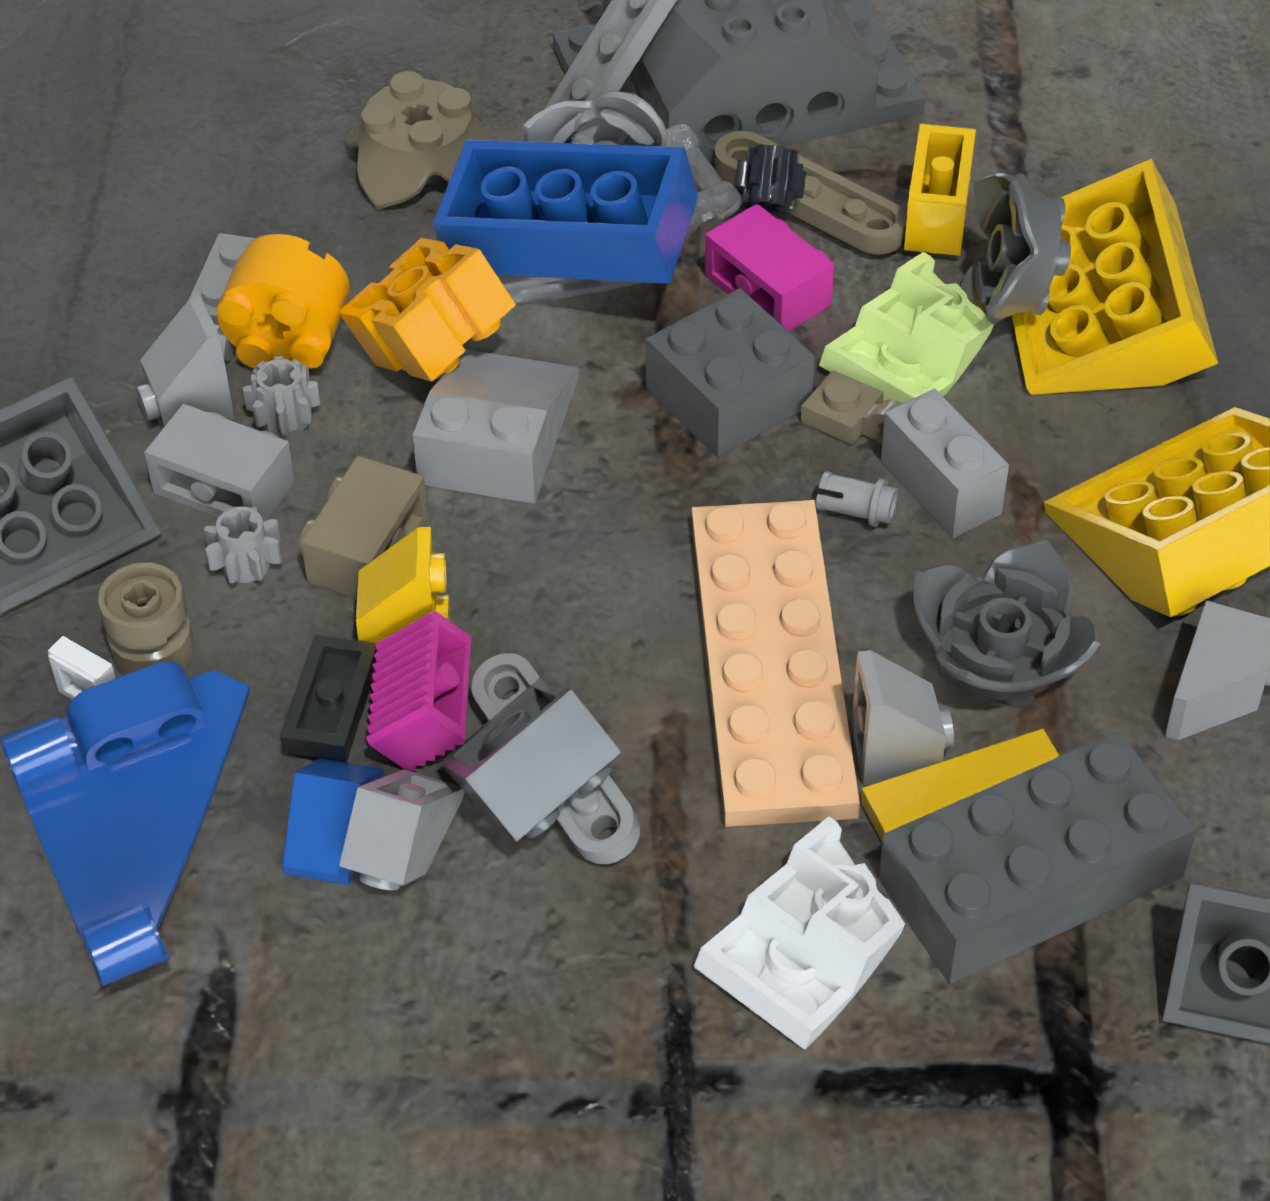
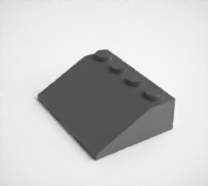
[0,376,162,617]

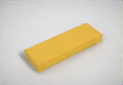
[860,729,1059,843]

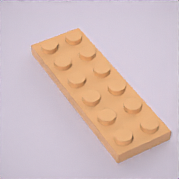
[691,500,860,827]

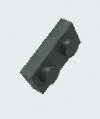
[280,634,378,762]

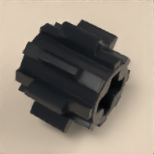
[734,144,806,214]

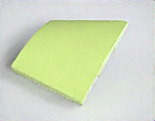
[819,252,994,403]

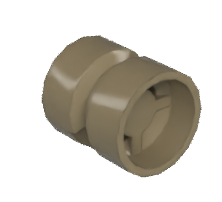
[98,562,195,676]

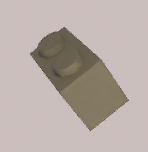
[298,455,429,599]

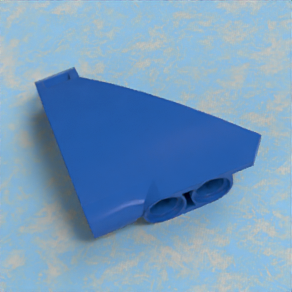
[0,662,250,986]

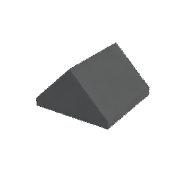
[1162,881,1270,1044]

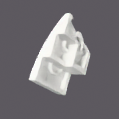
[694,816,905,1050]

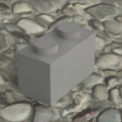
[881,388,1009,539]
[144,404,295,522]

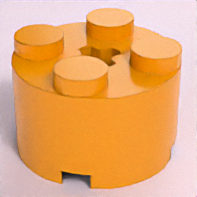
[216,234,350,369]

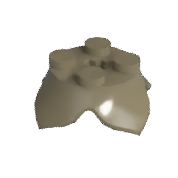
[345,71,491,210]

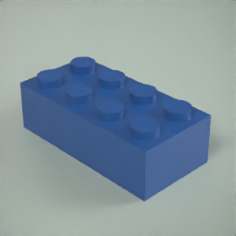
[432,140,698,284]

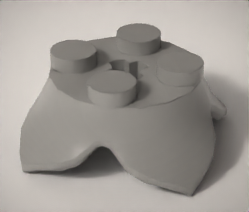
[523,91,671,147]

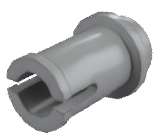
[816,471,898,527]

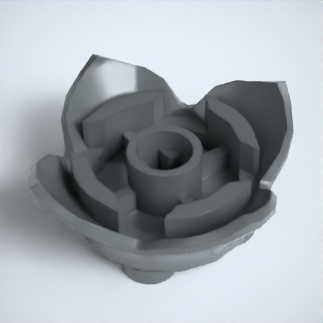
[960,172,1071,324]
[913,540,1101,708]

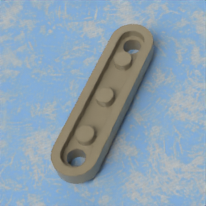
[714,131,907,255]

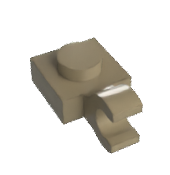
[801,370,903,446]

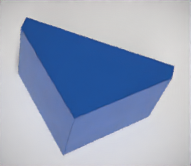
[282,758,385,885]

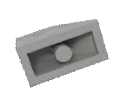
[136,296,235,429]
[1165,600,1270,741]
[851,650,954,785]
[339,769,464,890]

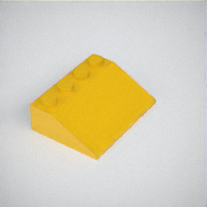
[1012,158,1219,395]
[1043,407,1270,617]

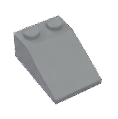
[413,349,579,504]

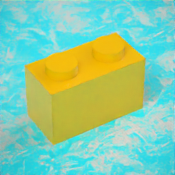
[904,124,976,256]

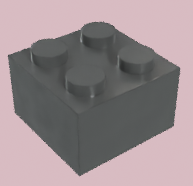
[646,288,814,458]

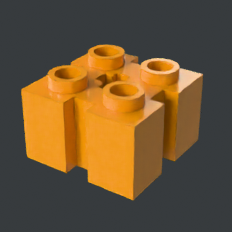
[339,238,516,382]

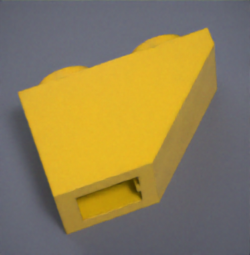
[356,527,451,643]

